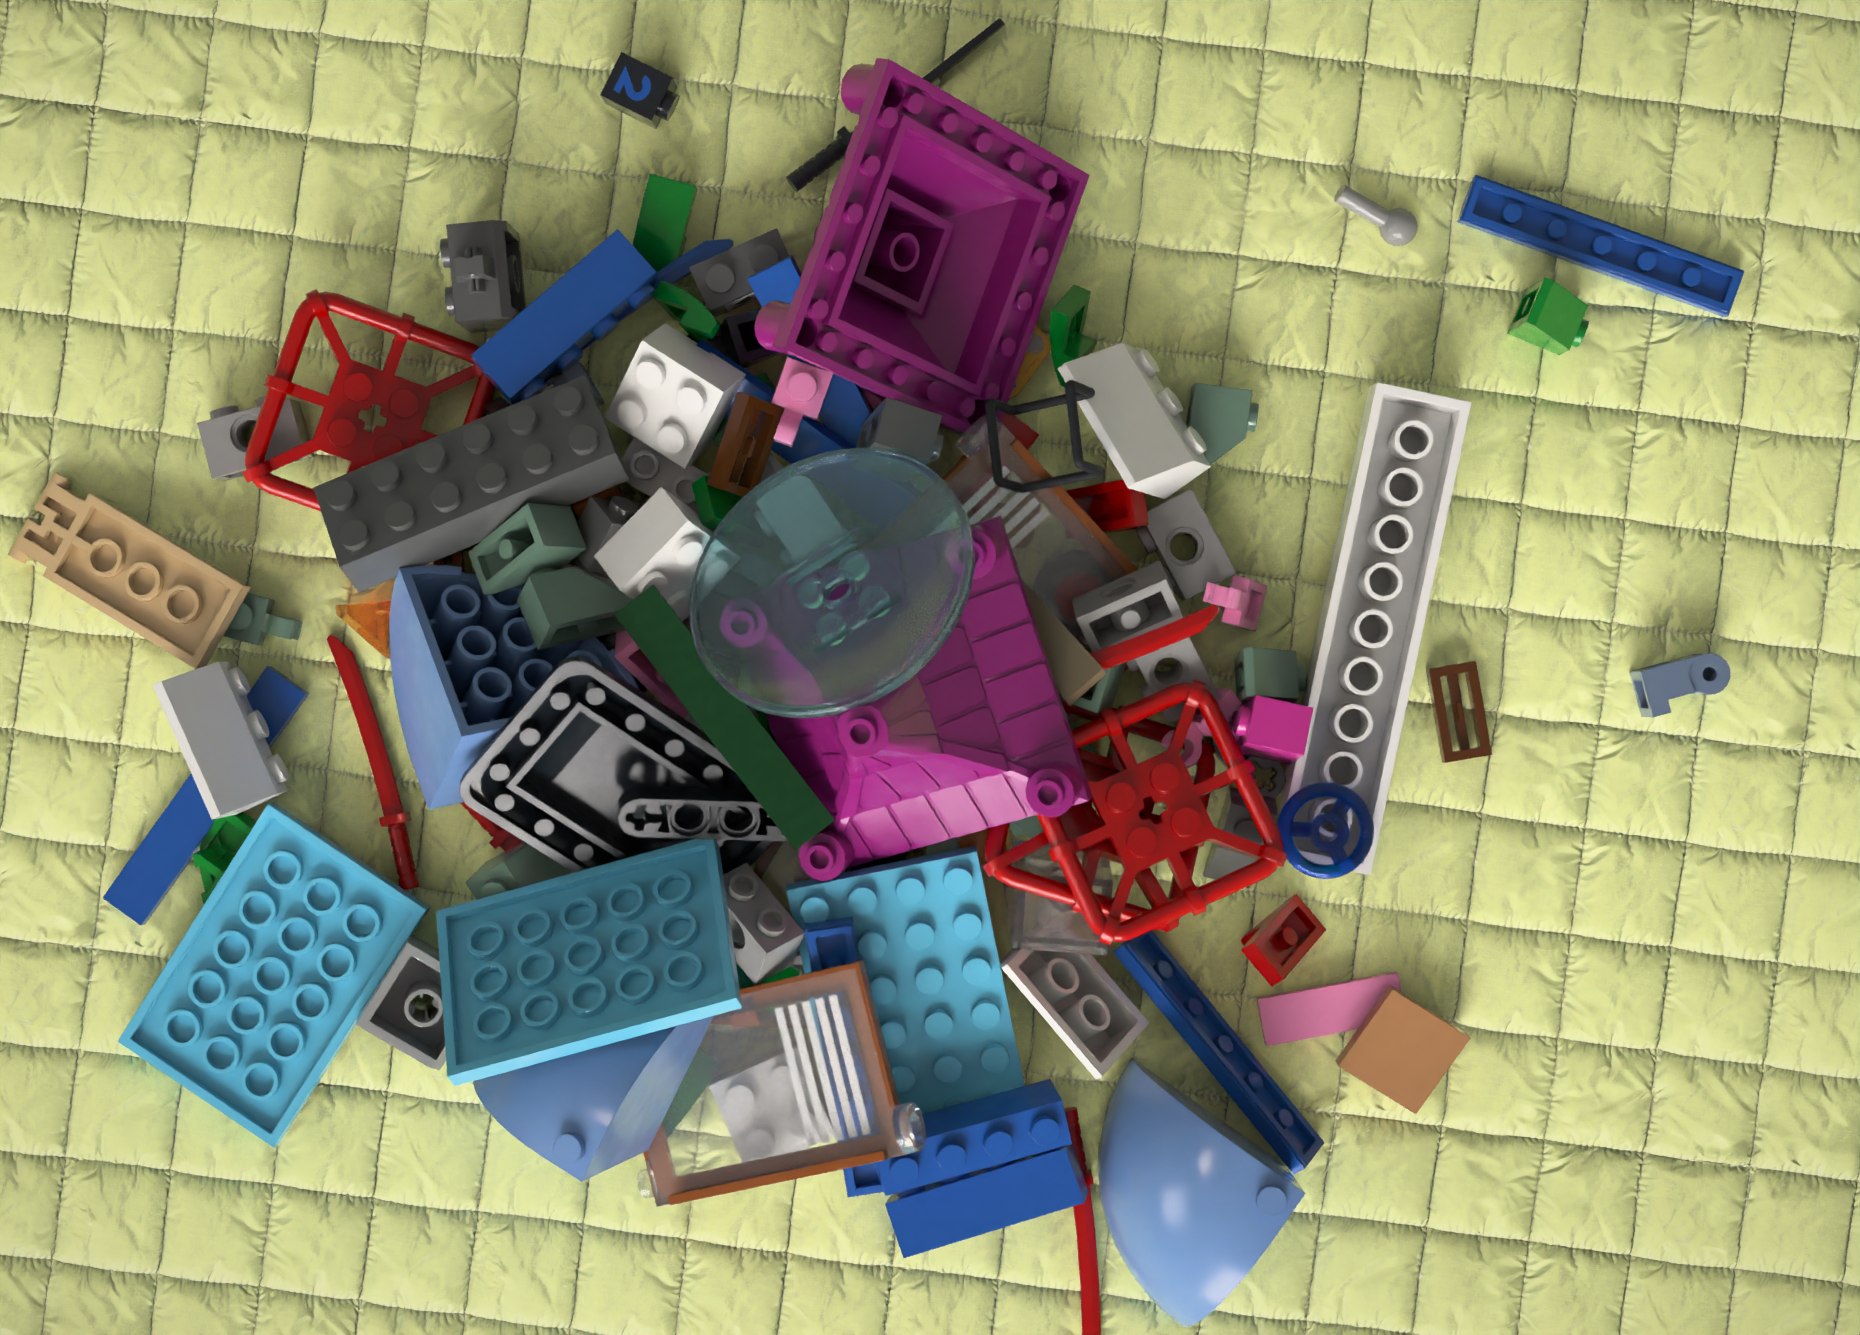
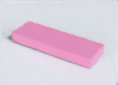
[1256,971,1401,1046]

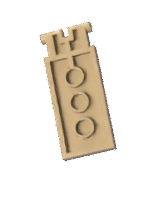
[8,472,251,669]

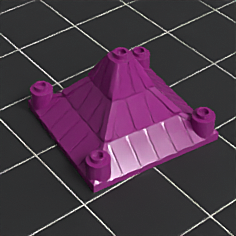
[754,58,1090,442]
[721,515,1093,881]

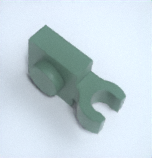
[224,593,303,645]

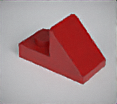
[1064,479,1149,538]
[1241,894,1326,987]

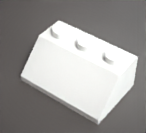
[1058,343,1211,499]
[153,661,289,819]
[1000,914,1149,1080]

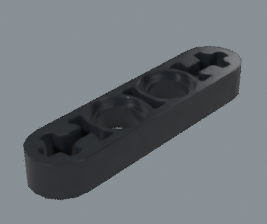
[617,787,788,841]

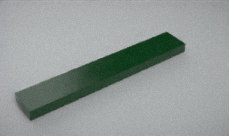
[614,585,835,850]

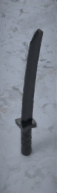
[786,18,1005,192]

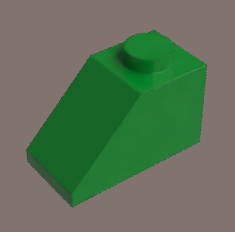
[1507,277,1589,355]

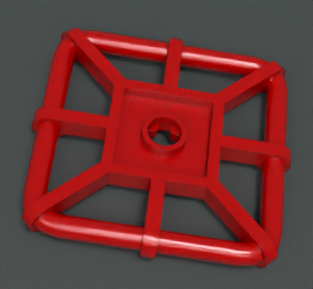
[242,289,496,512]
[1037,679,1287,945]
[983,700,1216,932]

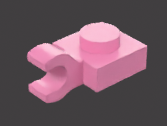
[771,357,833,448]
[1202,575,1268,632]
[1161,688,1242,766]

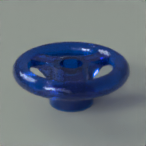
[1277,782,1374,879]

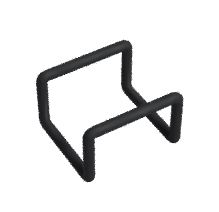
[985,380,1105,493]

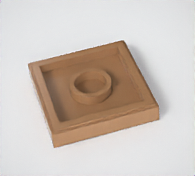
[1335,984,1471,1114]

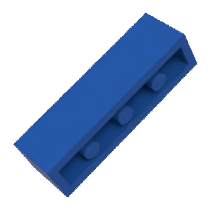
[471,229,657,405]
[867,1079,1072,1196]
[885,1140,1089,1258]

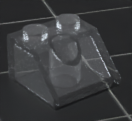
[1003,840,1113,955]

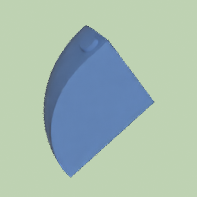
[389,565,639,810]
[473,1016,714,1182]
[1098,1058,1306,1327]

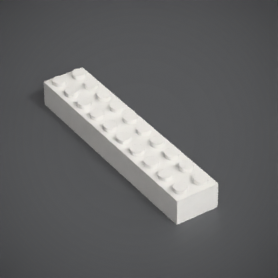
[1276,382,1472,875]

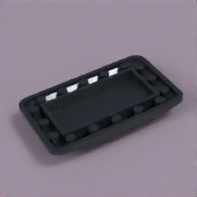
[460,656,773,875]

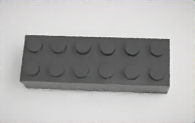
[313,375,629,592]

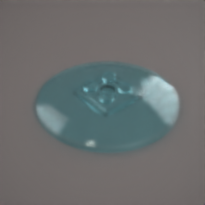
[689,448,975,718]

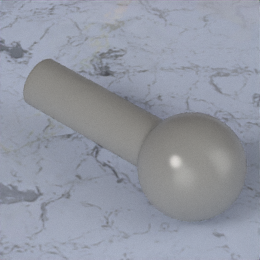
[1334,184,1418,246]

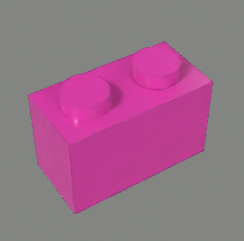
[1230,695,1313,764]

